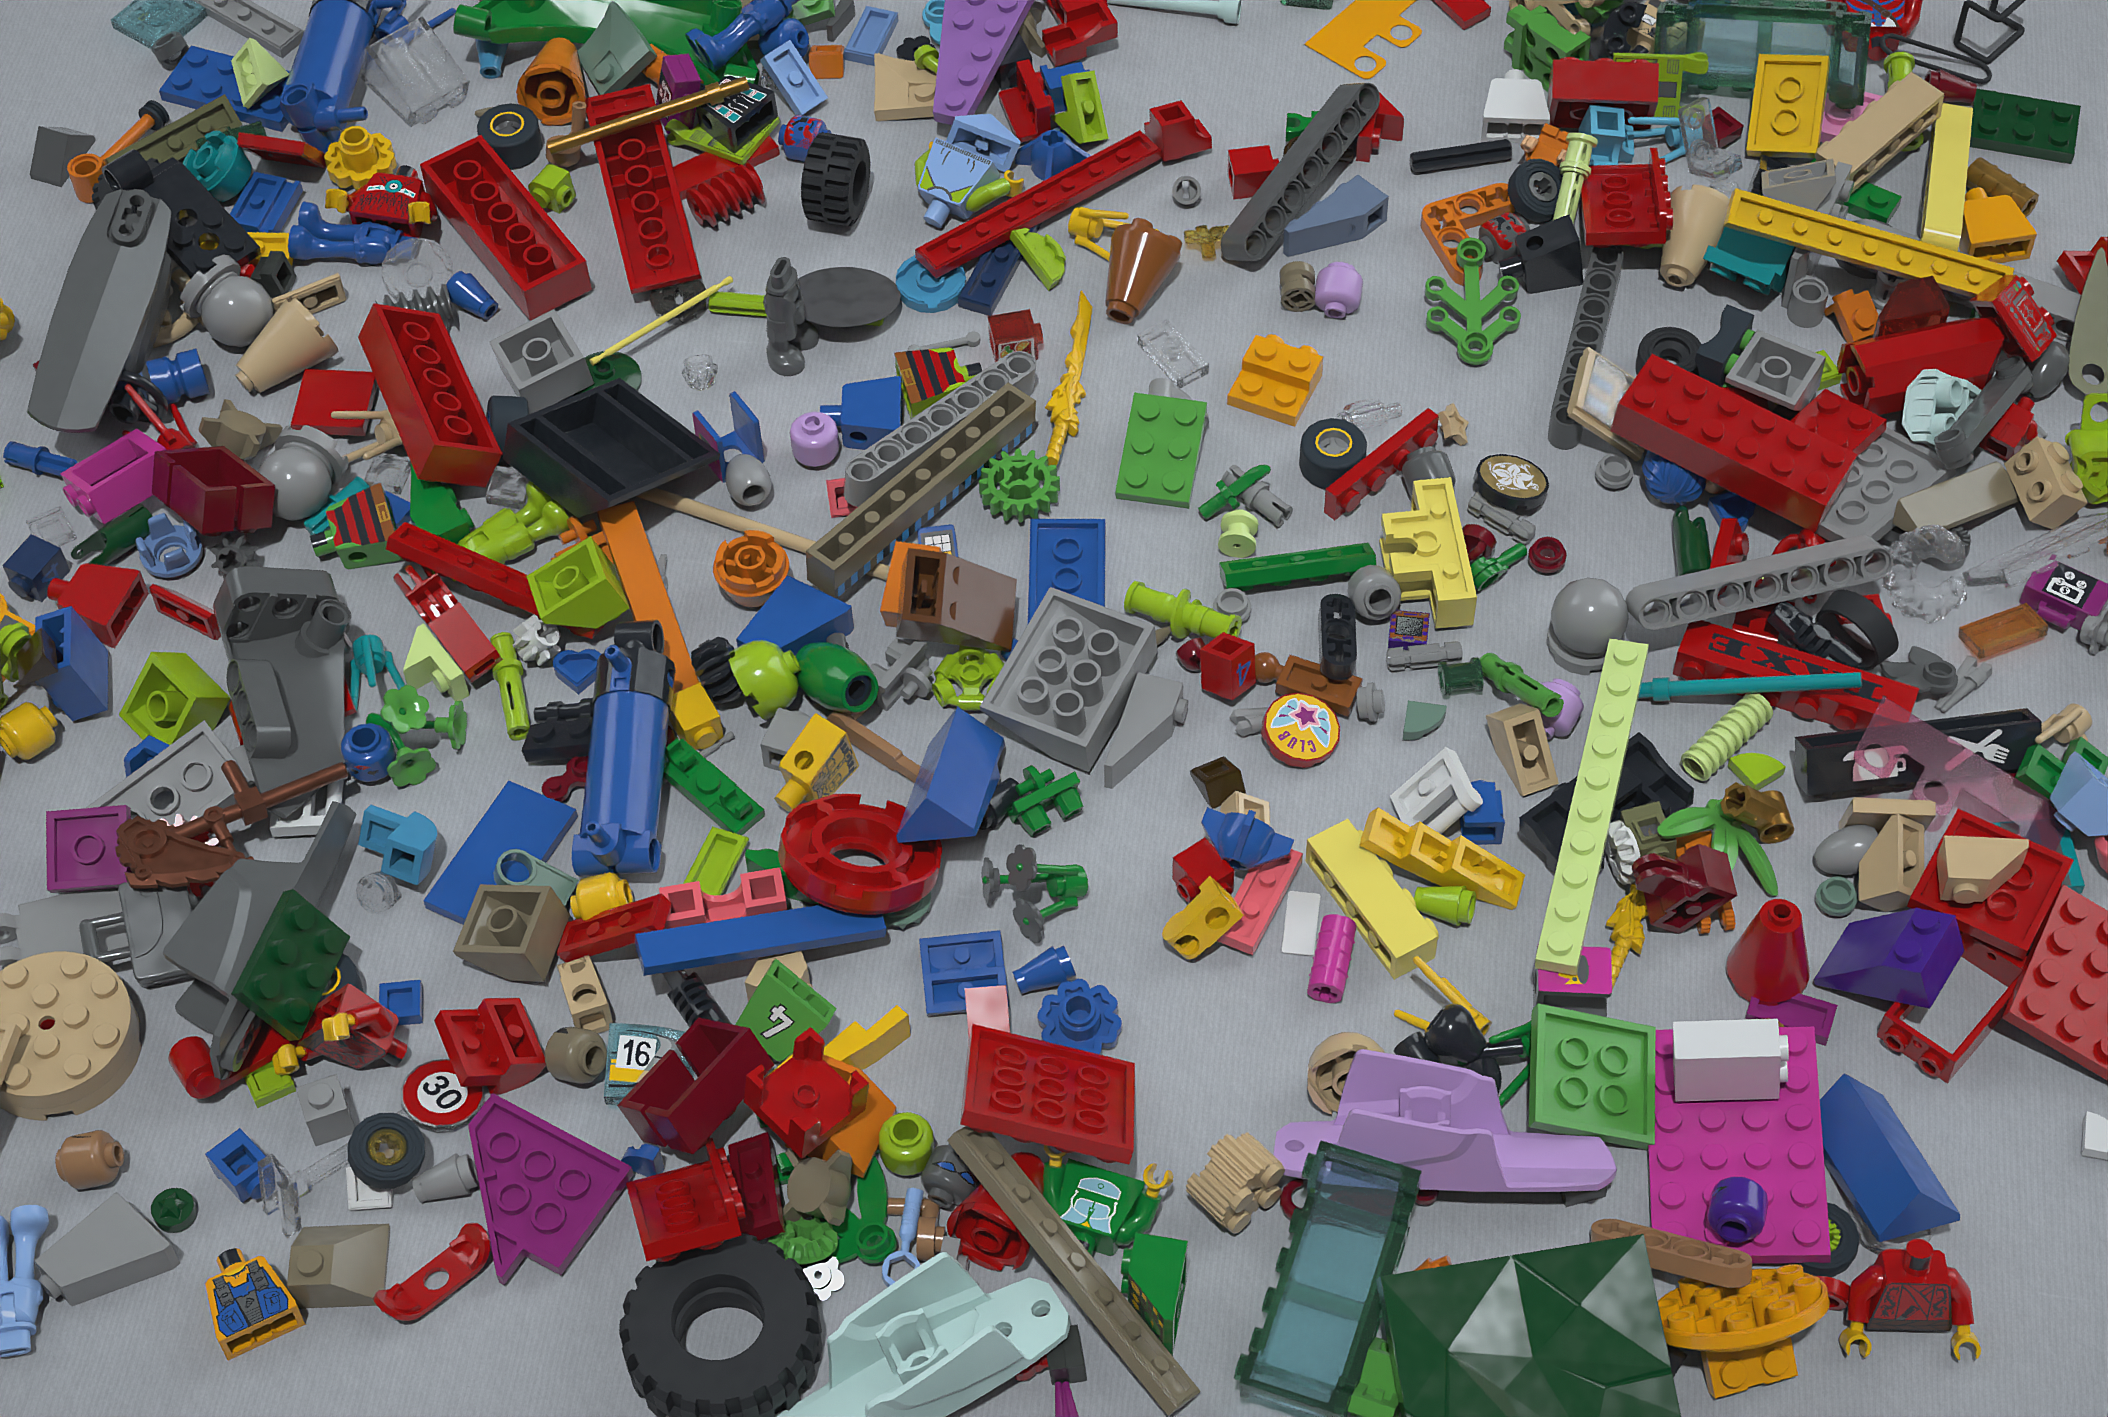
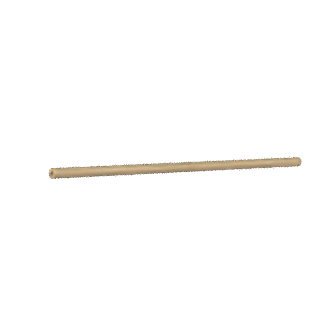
[636,488,890,581]

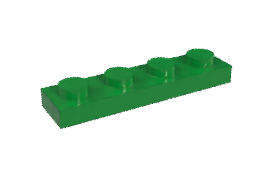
[1219,542,1376,591]

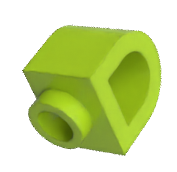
[528,164,576,214]

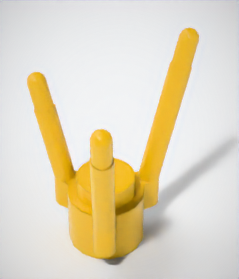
[1068,207,1159,261]
[1394,956,1492,1036]

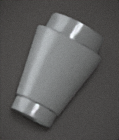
[412,1153,479,1203]

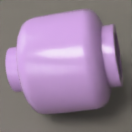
[1315,262,1363,318]
[789,412,839,467]
[1528,678,1584,739]

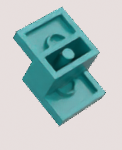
[1703,227,1796,295]

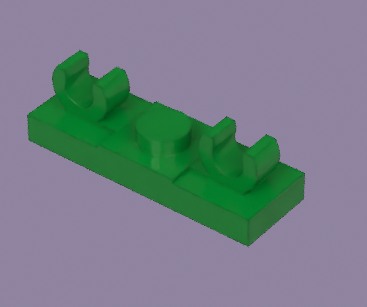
[663,738,765,835]

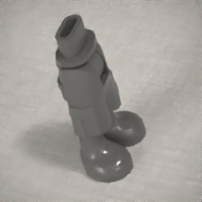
[763,257,819,376]

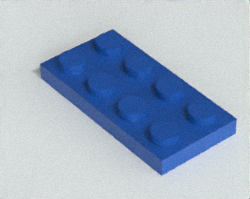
[159,45,290,132]

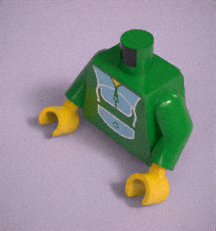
[1043,1145,1174,1256]

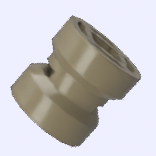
[1279,261,1316,312]

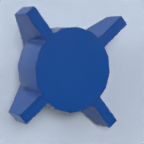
[1015,127,1091,181]
[1201,807,1294,871]

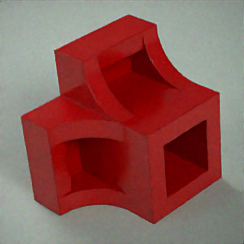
[1144,100,1212,161]

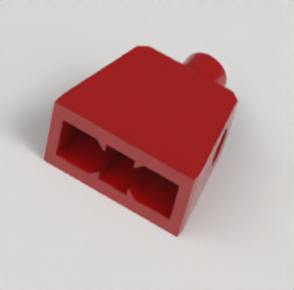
[47,563,149,648]

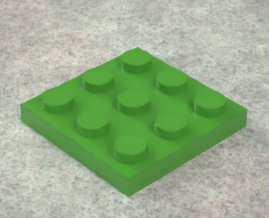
[1529,1003,1656,1150]

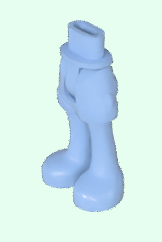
[0,1205,49,1357]

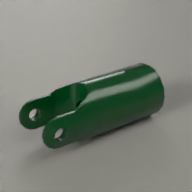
[71,503,153,566]
[1673,506,1711,576]

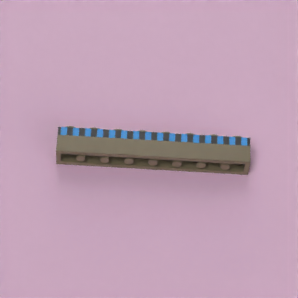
[806,382,1036,599]

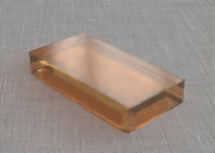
[1958,603,2048,659]

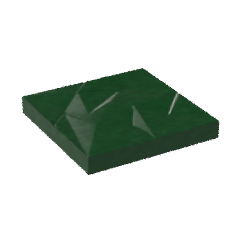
[1376,1234,1681,1417]

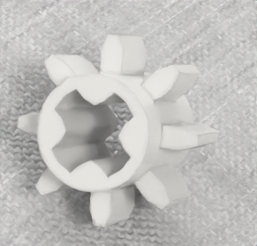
[513,615,562,666]

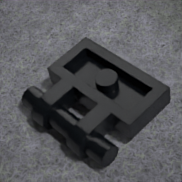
[521,698,594,762]

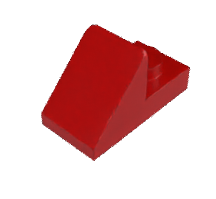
[1356,92,1404,163]

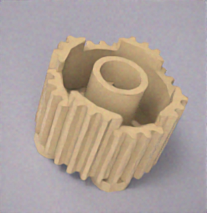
[1186,1132,1285,1233]

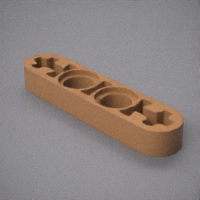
[1591,1219,1752,1288]

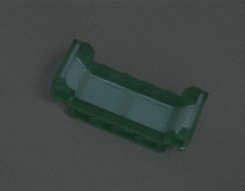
[1654,0,1872,109]
[1234,1140,1422,1417]

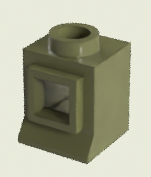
[1620,801,1677,860]

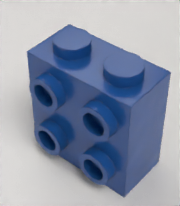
[35,606,108,721]

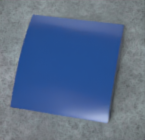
[919,930,1009,1016]

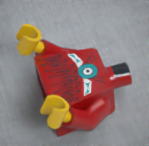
[325,165,438,242]

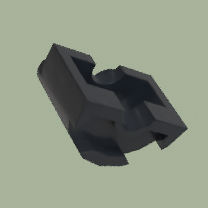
[1589,2,1647,60]

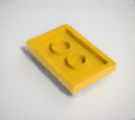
[1746,54,1830,158]

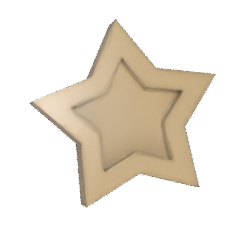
[1437,403,1469,446]

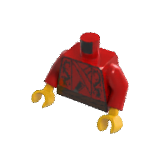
[272,983,407,1075]
[1839,1239,1981,1360]

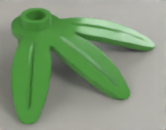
[1657,799,1778,896]

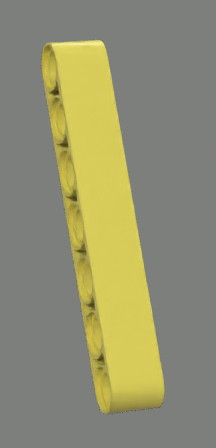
[1920,103,1973,252]

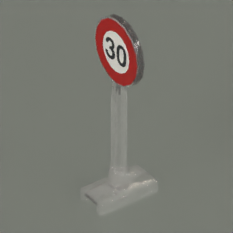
[257,1059,485,1239]

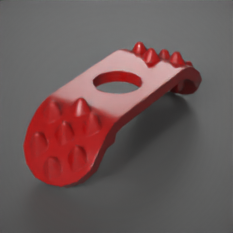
[373,1222,490,1321]

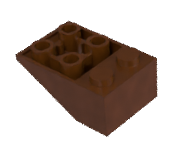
[896,548,1017,652]

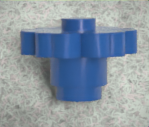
[1037,979,1122,1055]

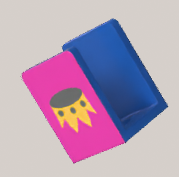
[692,391,765,483]

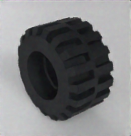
[801,132,871,227]

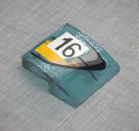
[604,1023,694,1105]

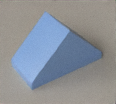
[946,114,1021,172]

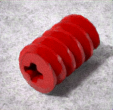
[686,162,765,227]

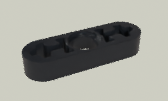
[1318,594,1357,680]

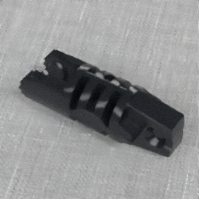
[1767,601,1862,668]
[662,970,732,1028]

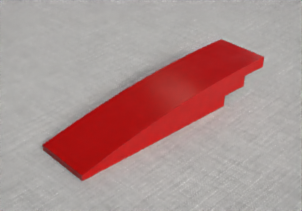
[585,84,701,294]

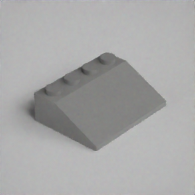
[980,587,1157,772]

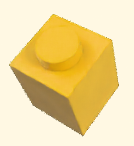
[669,682,723,750]

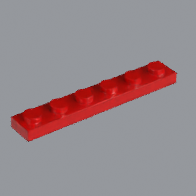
[385,522,607,639]

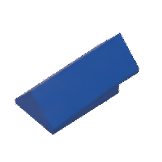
[896,706,1005,843]
[1820,1073,1960,1242]

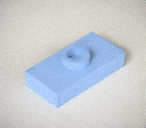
[760,40,828,115]

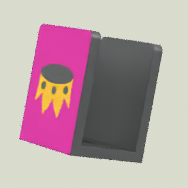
[1533,944,1612,1017]

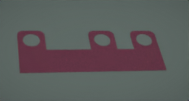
[1854,696,2066,851]

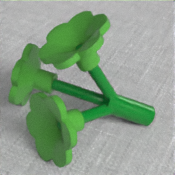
[366,685,467,787]

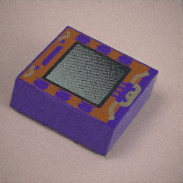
[1388,610,1430,650]

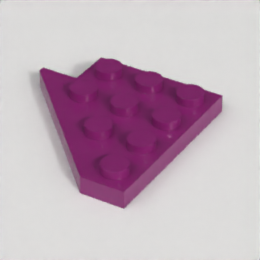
[468,1093,634,1285]

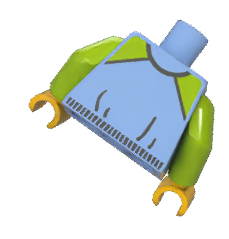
[914,138,1024,228]

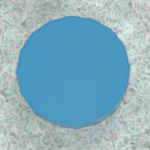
[896,255,967,313]

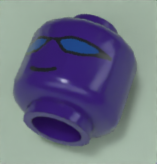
[1707,1177,1769,1243]

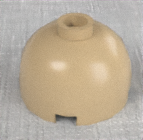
[1307,1032,1385,1115]

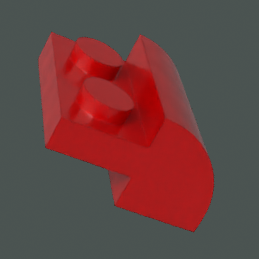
[434,998,546,1095]

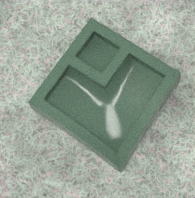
[577,1,657,95]

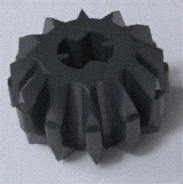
[691,637,743,704]

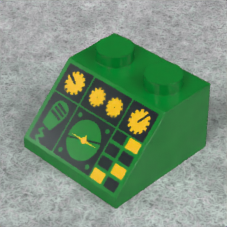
[1121,1232,1188,1356]

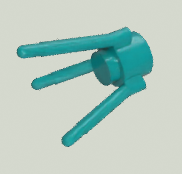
[350,634,405,711]

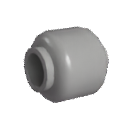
[1347,565,1401,620]

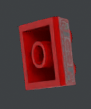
[1970,275,2057,362]

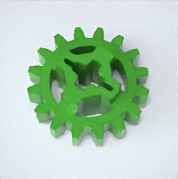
[979,448,1060,523]

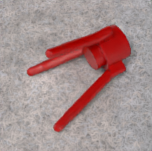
[122,384,197,450]

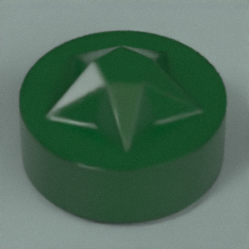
[151,1188,197,1233]

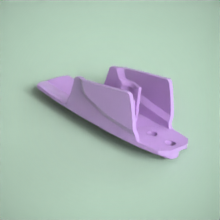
[1273,1049,1617,1192]

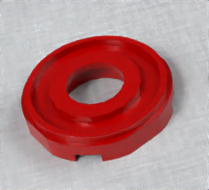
[778,794,942,914]

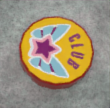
[1261,692,1340,768]

